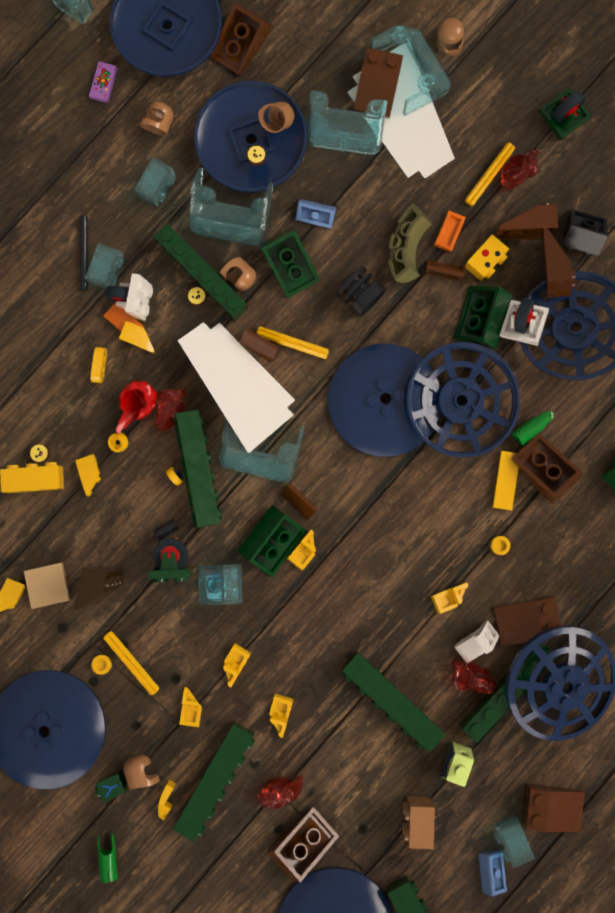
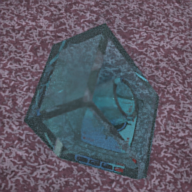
[199,564,243,605]

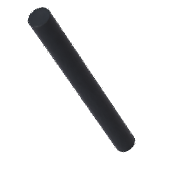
[80,216,88,291]

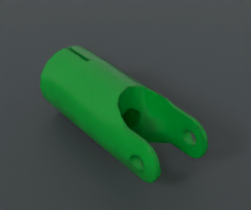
[512,411,554,446]
[97,833,118,883]

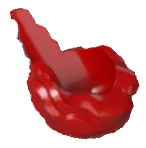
[115,381,157,434]

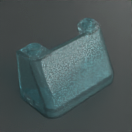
[308,90,387,155]

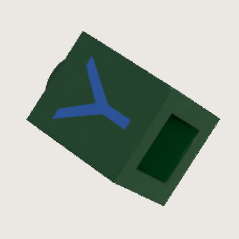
[95,770,128,803]

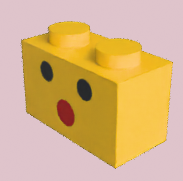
[465,234,509,282]

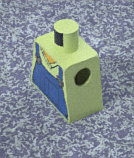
[440,742,474,787]

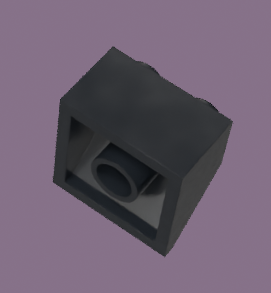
[562,209,608,256]

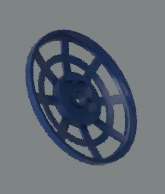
[519,271,615,380]
[406,342,520,458]
[506,625,615,741]

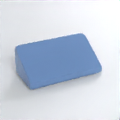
[295,199,336,228]
[478,850,507,896]

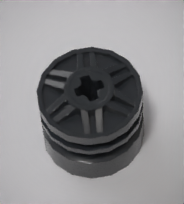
[336,266,387,318]

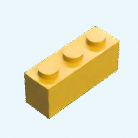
[0,462,64,493]

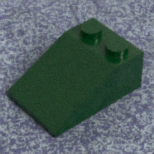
[259,227,320,298]

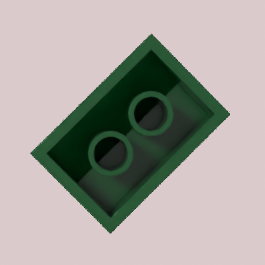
[453,285,513,349]
[237,505,307,577]

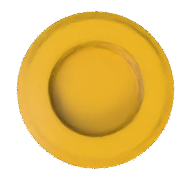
[490,536,510,555]
[91,655,112,675]

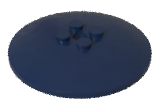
[110,0,222,77]
[194,81,307,192]
[328,344,441,457]
[0,670,106,789]
[279,867,393,913]

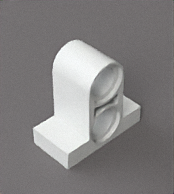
[454,620,499,663]

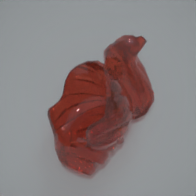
[501,149,540,191]
[155,389,186,432]
[452,660,497,694]
[258,775,303,809]

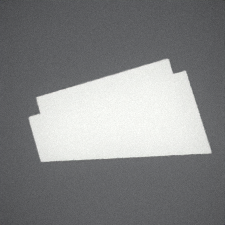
[348,41,454,178]
[178,322,295,453]

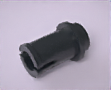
[154,519,180,541]

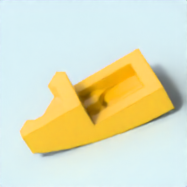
[119,321,155,354]
[75,454,101,496]
[288,530,316,571]
[0,578,26,612]
[431,582,468,614]
[223,643,251,687]
[179,687,202,727]
[269,694,293,738]
[158,780,176,820]

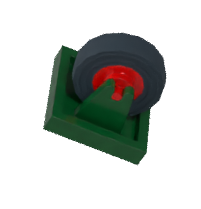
[538,87,592,141]
[148,538,193,583]

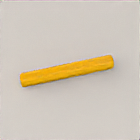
[465,143,515,206]
[256,326,329,359]
[103,631,159,695]

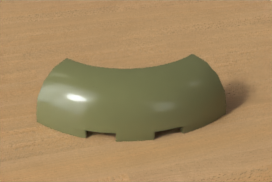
[389,203,432,283]

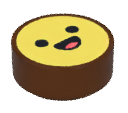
[247,145,266,166]
[187,286,207,306]
[29,444,50,463]

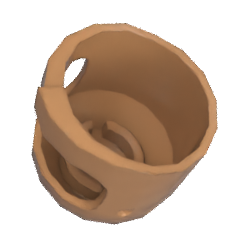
[436,17,464,56]
[139,102,174,136]
[258,102,294,133]
[220,257,256,292]
[123,754,160,789]

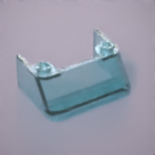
[370,25,451,116]
[190,168,274,246]
[219,419,305,483]

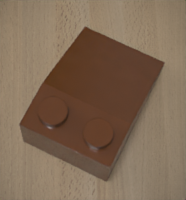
[210,3,273,75]
[353,48,403,118]
[494,203,558,240]
[543,228,576,298]
[512,433,582,504]
[493,596,563,646]
[521,783,585,832]
[266,807,339,883]

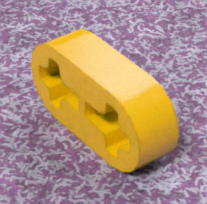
[91,347,107,383]

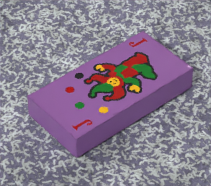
[89,62,118,103]

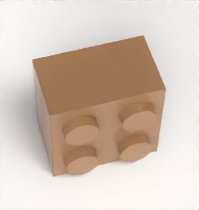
[402,796,435,849]

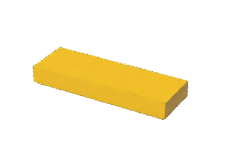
[492,451,518,511]

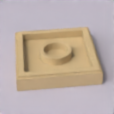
[24,563,71,609]

